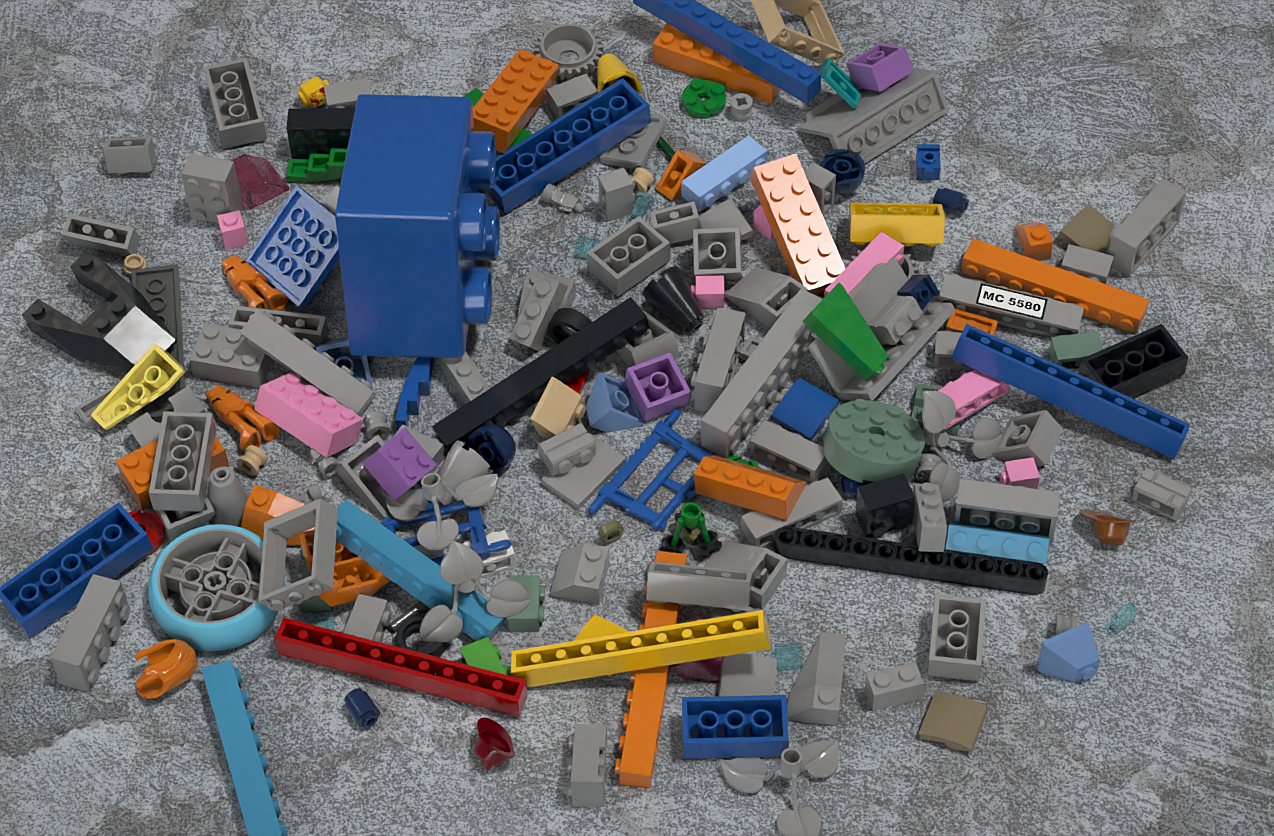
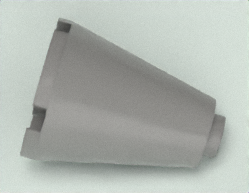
[429,440,493,507]
[207,466,250,527]

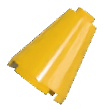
[597,54,642,95]

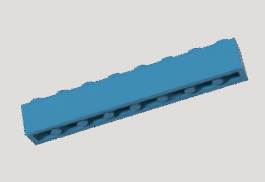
[336,499,506,641]
[201,660,288,836]

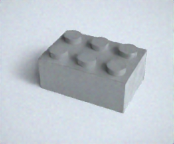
[181,153,243,224]
[587,216,670,296]
[189,323,273,389]
[927,594,986,681]

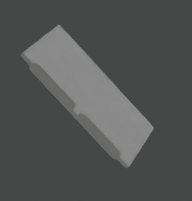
[797,68,950,164]
[808,257,955,401]

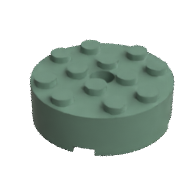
[823,399,925,483]

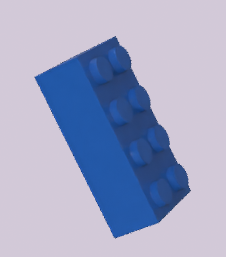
[682,695,789,759]

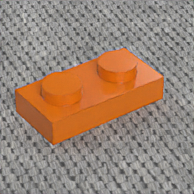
[945,308,998,336]

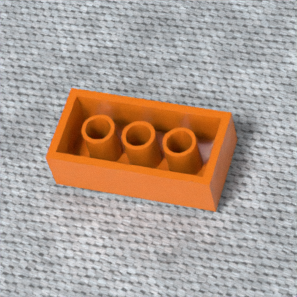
[116,436,229,511]

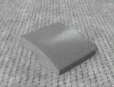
[699,199,753,240]
[718,653,777,696]

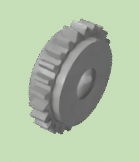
[534,22,603,80]

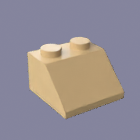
[530,377,586,439]

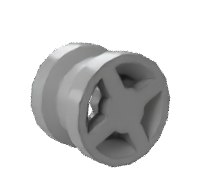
[730,93,753,122]
[363,411,390,440]
[916,454,943,483]
[1054,614,1078,636]

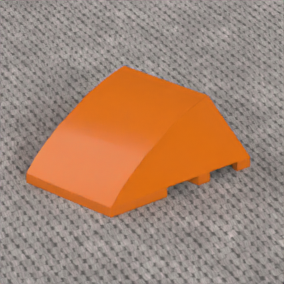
[299,529,391,607]

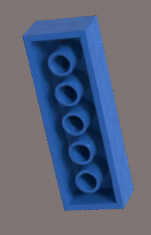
[0,502,153,638]

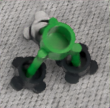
[659,502,722,555]

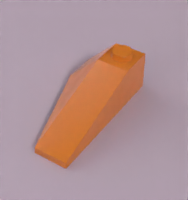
[241,484,315,547]

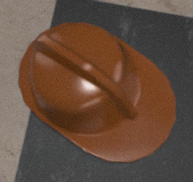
[1079,510,1136,545]

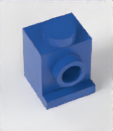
[916,144,941,180]

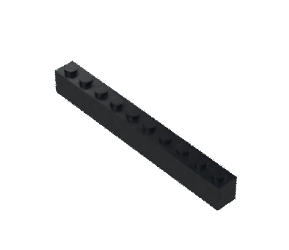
[432,297,650,453]

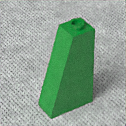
[802,282,889,381]

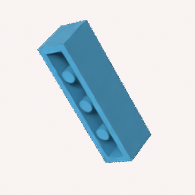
[946,523,1050,564]

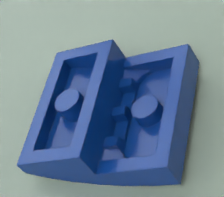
[771,378,839,441]

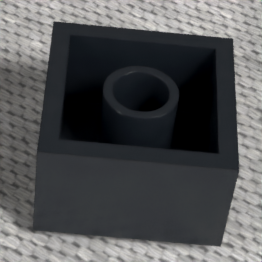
[855,473,915,538]

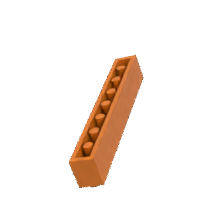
[961,238,1150,334]

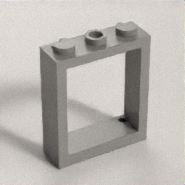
[258,498,338,611]

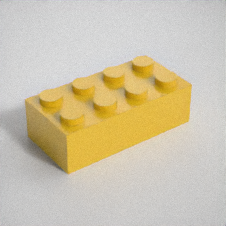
[849,202,945,247]

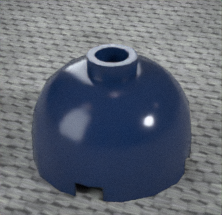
[820,149,865,195]
[467,424,516,474]

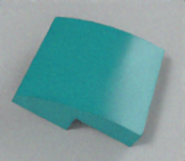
[820,58,861,109]

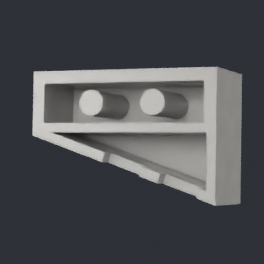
[567,724,607,807]

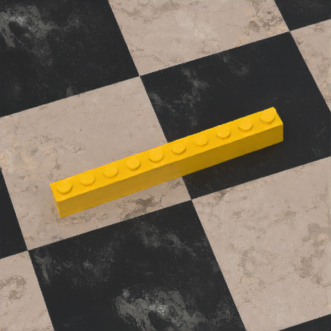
[511,610,771,688]

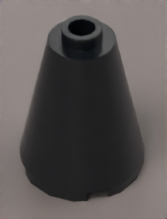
[642,266,704,331]

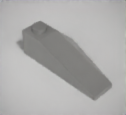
[787,632,846,726]

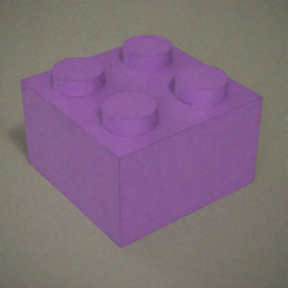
[846,43,914,92]
[624,353,691,421]
[362,427,437,501]

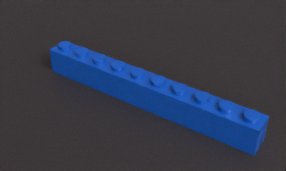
[633,0,822,104]
[951,324,1190,459]

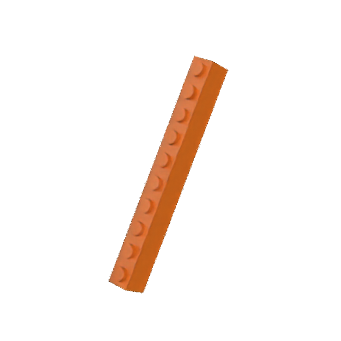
[615,551,687,788]

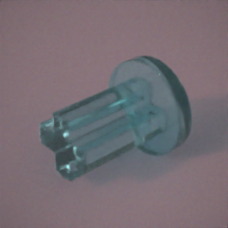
[630,192,654,219]

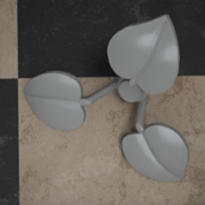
[922,391,1002,502]
[386,473,498,550]
[419,541,531,642]
[721,740,839,836]

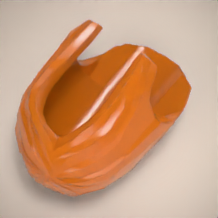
[135,639,198,699]

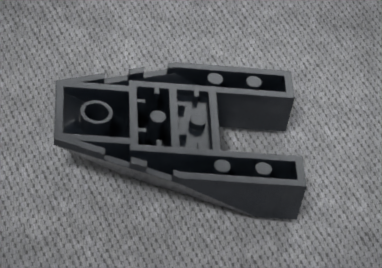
[22,251,177,372]

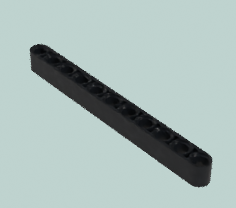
[775,526,1048,595]

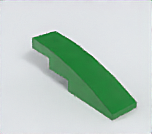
[286,149,347,182]

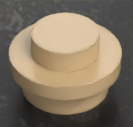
[123,254,147,276]

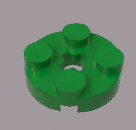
[682,78,726,119]

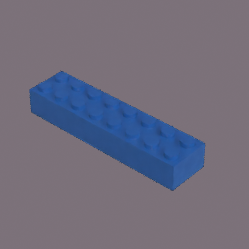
[484,78,651,214]

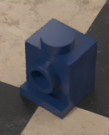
[897,275,940,310]

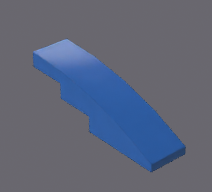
[396,357,433,431]

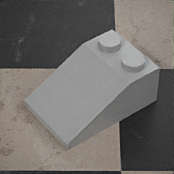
[616,310,680,368]
[335,435,422,519]

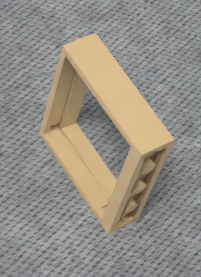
[751,0,845,65]

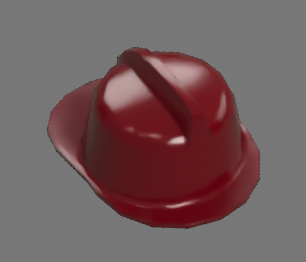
[474,718,515,770]

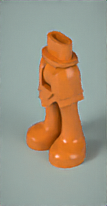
[222,255,288,311]
[206,385,281,452]

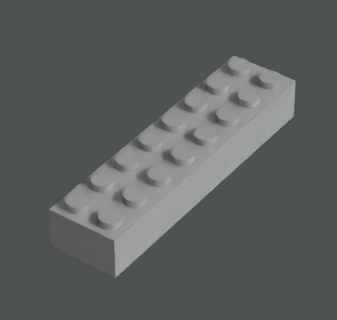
[701,289,822,458]

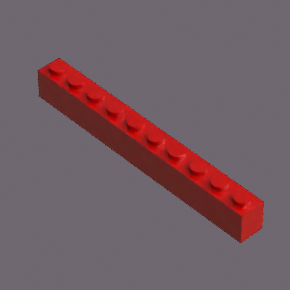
[274,618,528,717]

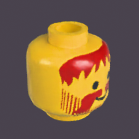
[297,76,329,108]

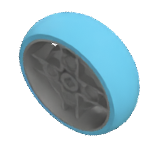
[148,524,285,651]

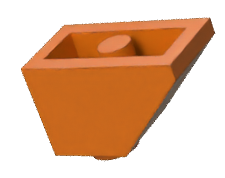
[655,150,707,201]
[1015,222,1053,261]

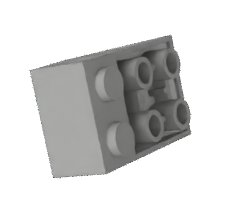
[724,267,809,329]
[703,541,787,610]

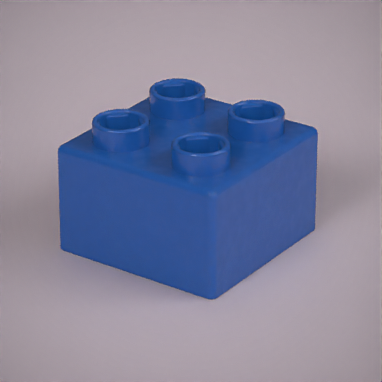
[335,94,500,358]

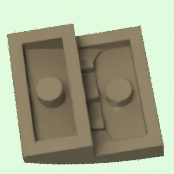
[1059,204,1115,254]
[919,691,988,752]

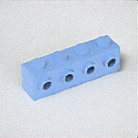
[681,136,767,212]

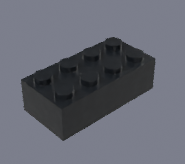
[286,108,355,159]
[1078,324,1189,398]

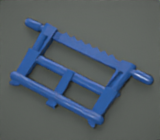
[588,409,717,531]
[380,500,511,584]

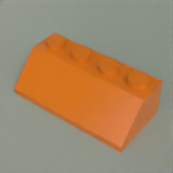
[694,455,806,520]

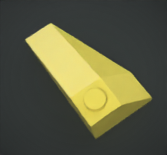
[91,343,185,430]

